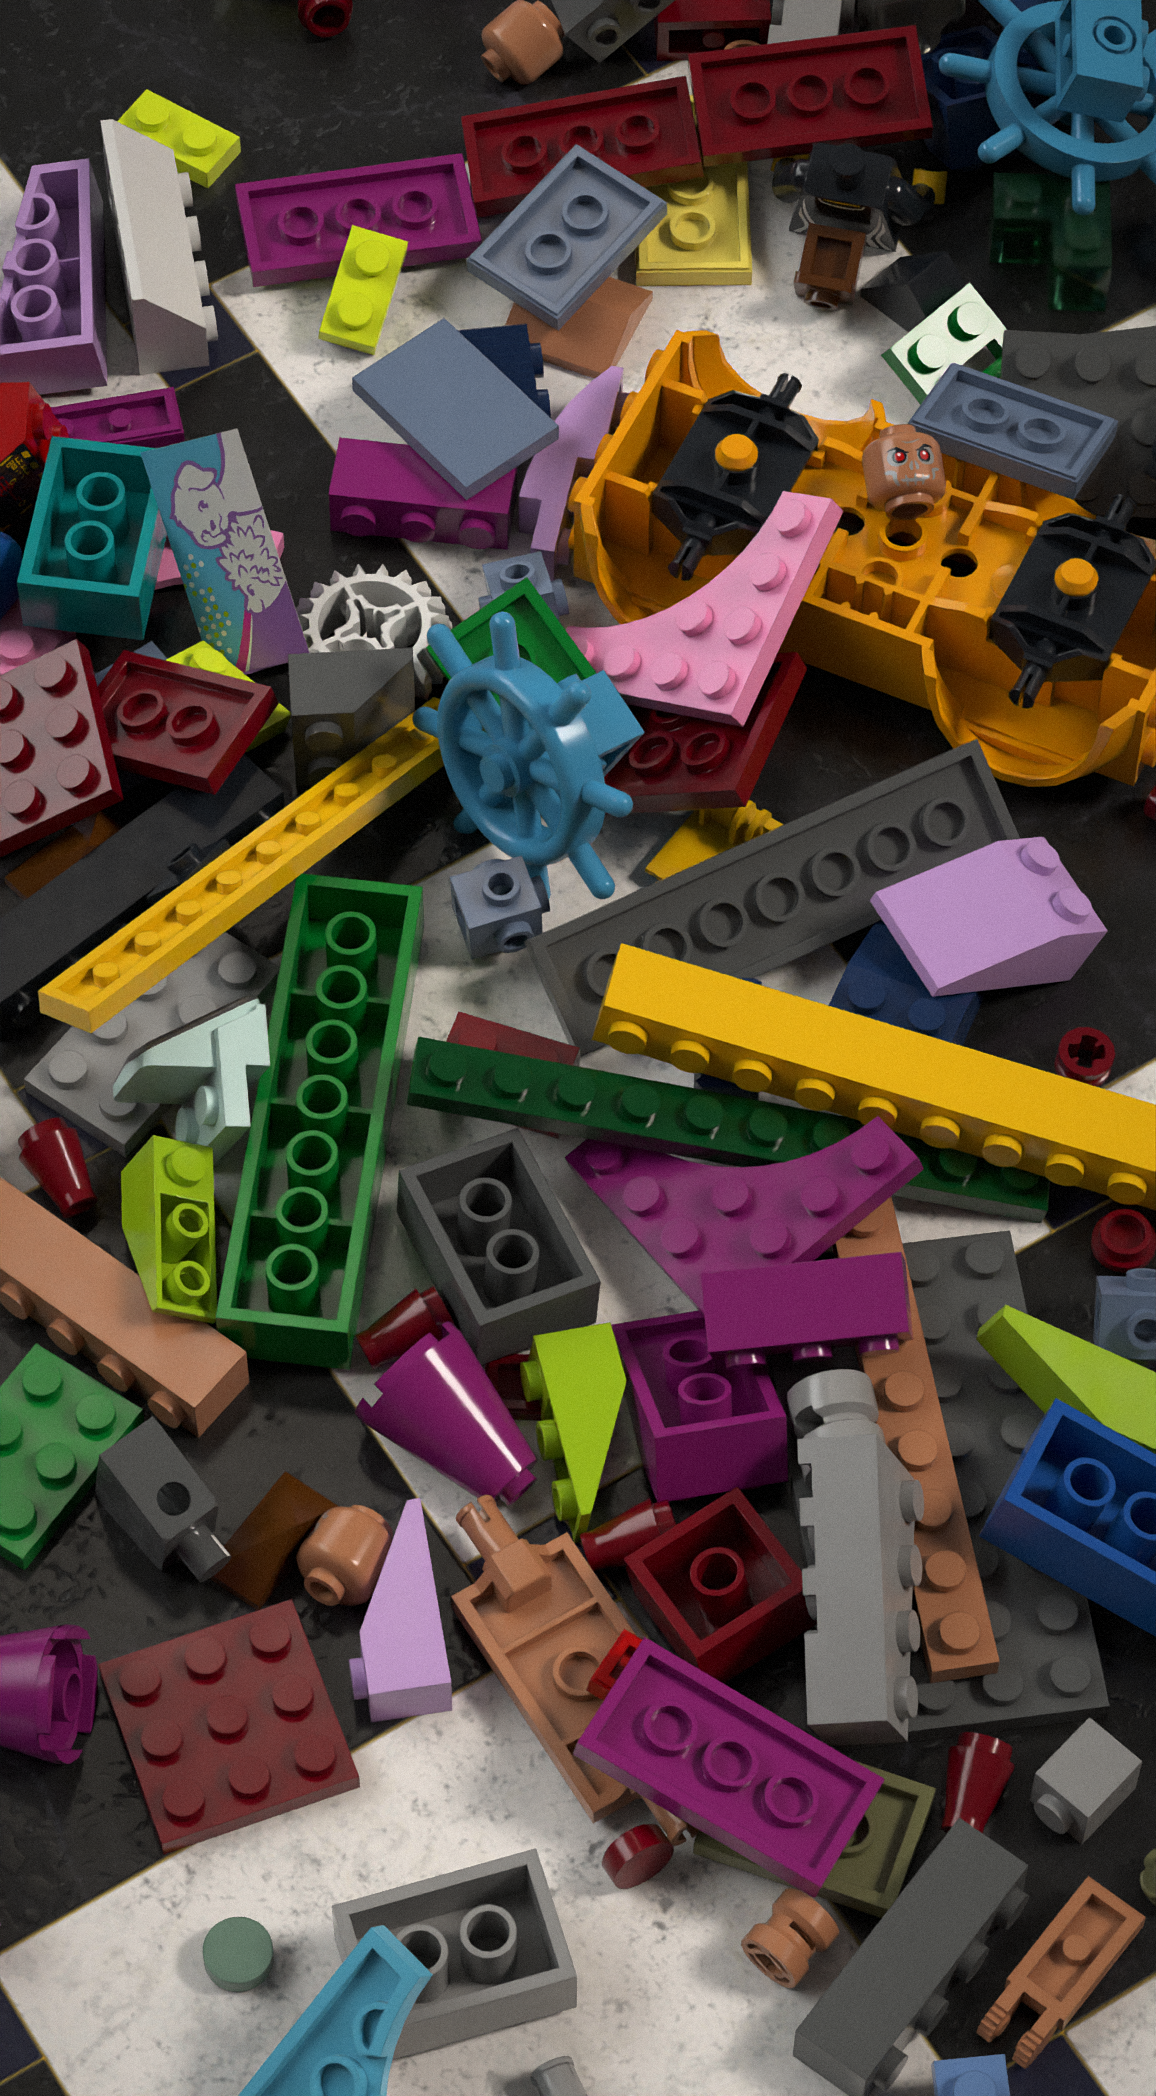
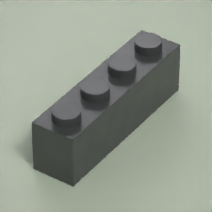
[792,1818,1029,2096]

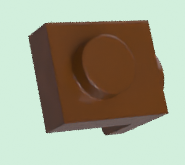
[793,223,867,310]

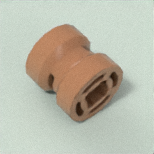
[741,1888,839,1988]

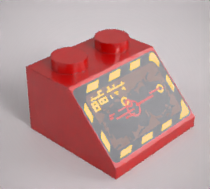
[0,382,69,533]

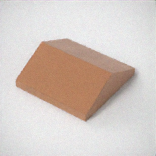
[505,277,653,379]

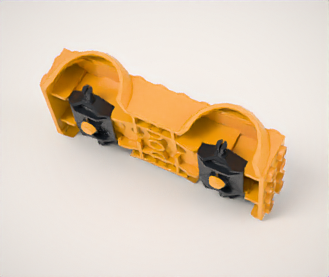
[568,330,1156,787]

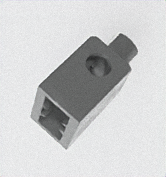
[95,1416,231,1582]

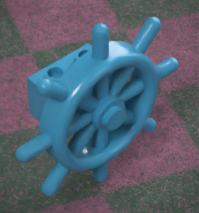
[939,0,1156,216]
[413,612,645,899]

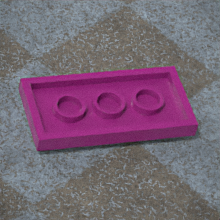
[235,153,482,287]
[573,1637,885,1899]

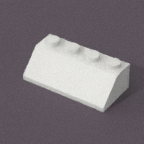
[100,119,218,375]

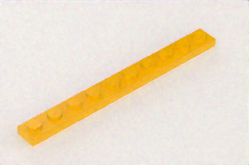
[38,697,483,1033]

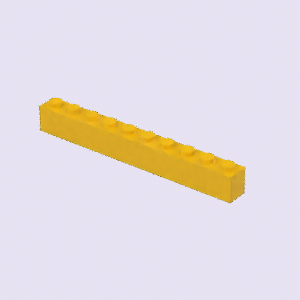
[592,943,1156,1210]

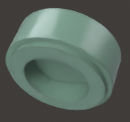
[202,1917,274,1992]

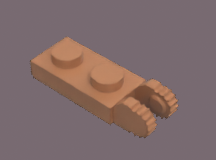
[976,1876,1146,2069]

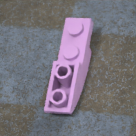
[519,366,629,580]

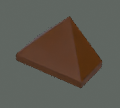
[5,810,122,901]
[209,1471,339,1611]

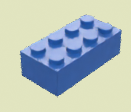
[979,1398,1156,1637]

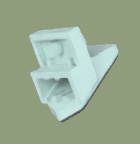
[113,995,270,1166]

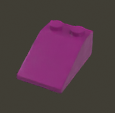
[611,1310,788,1502]

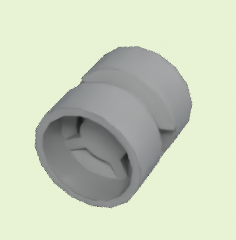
[787,1369,886,1490]

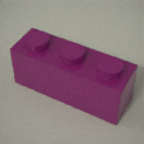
[328,437,517,550]
[701,1252,913,1370]

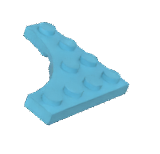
[238,1925,433,2096]

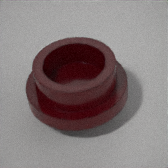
[1091,1209,1156,1273]

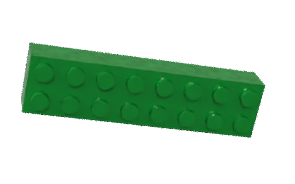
[216,873,424,1370]

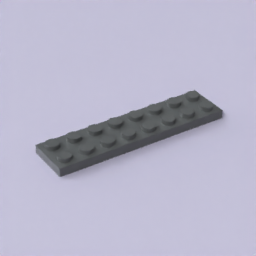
[524,739,1020,1057]

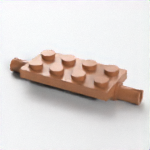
[451,1495,699,1846]

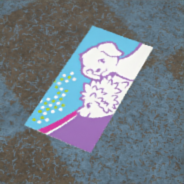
[140,428,310,672]

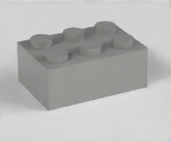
[332,1848,577,2060]

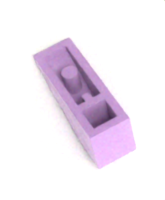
[349,1498,452,1723]

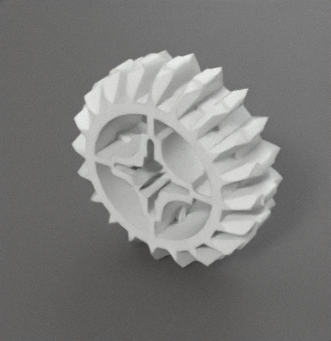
[296,564,452,700]

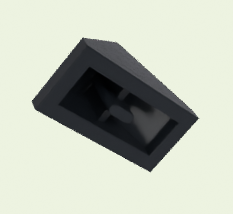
[860,251,966,332]

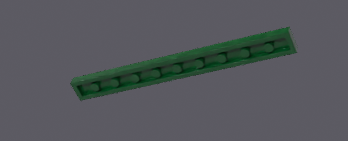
[407,1037,1050,1223]

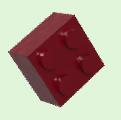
[623,1487,817,1684]

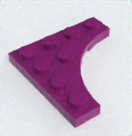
[564,1116,924,1317]

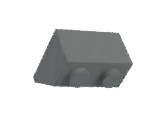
[288,648,415,786]

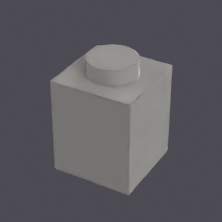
[1030,1717,1142,1844]

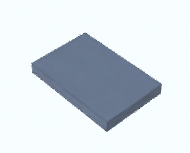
[466,144,667,331]
[352,318,559,500]
[908,363,1118,500]

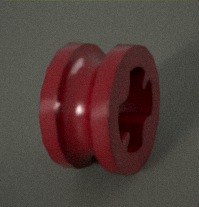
[1054,1027,1115,1087]

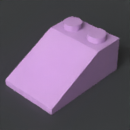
[870,837,1107,997]

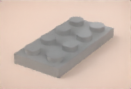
[24,932,280,1158]

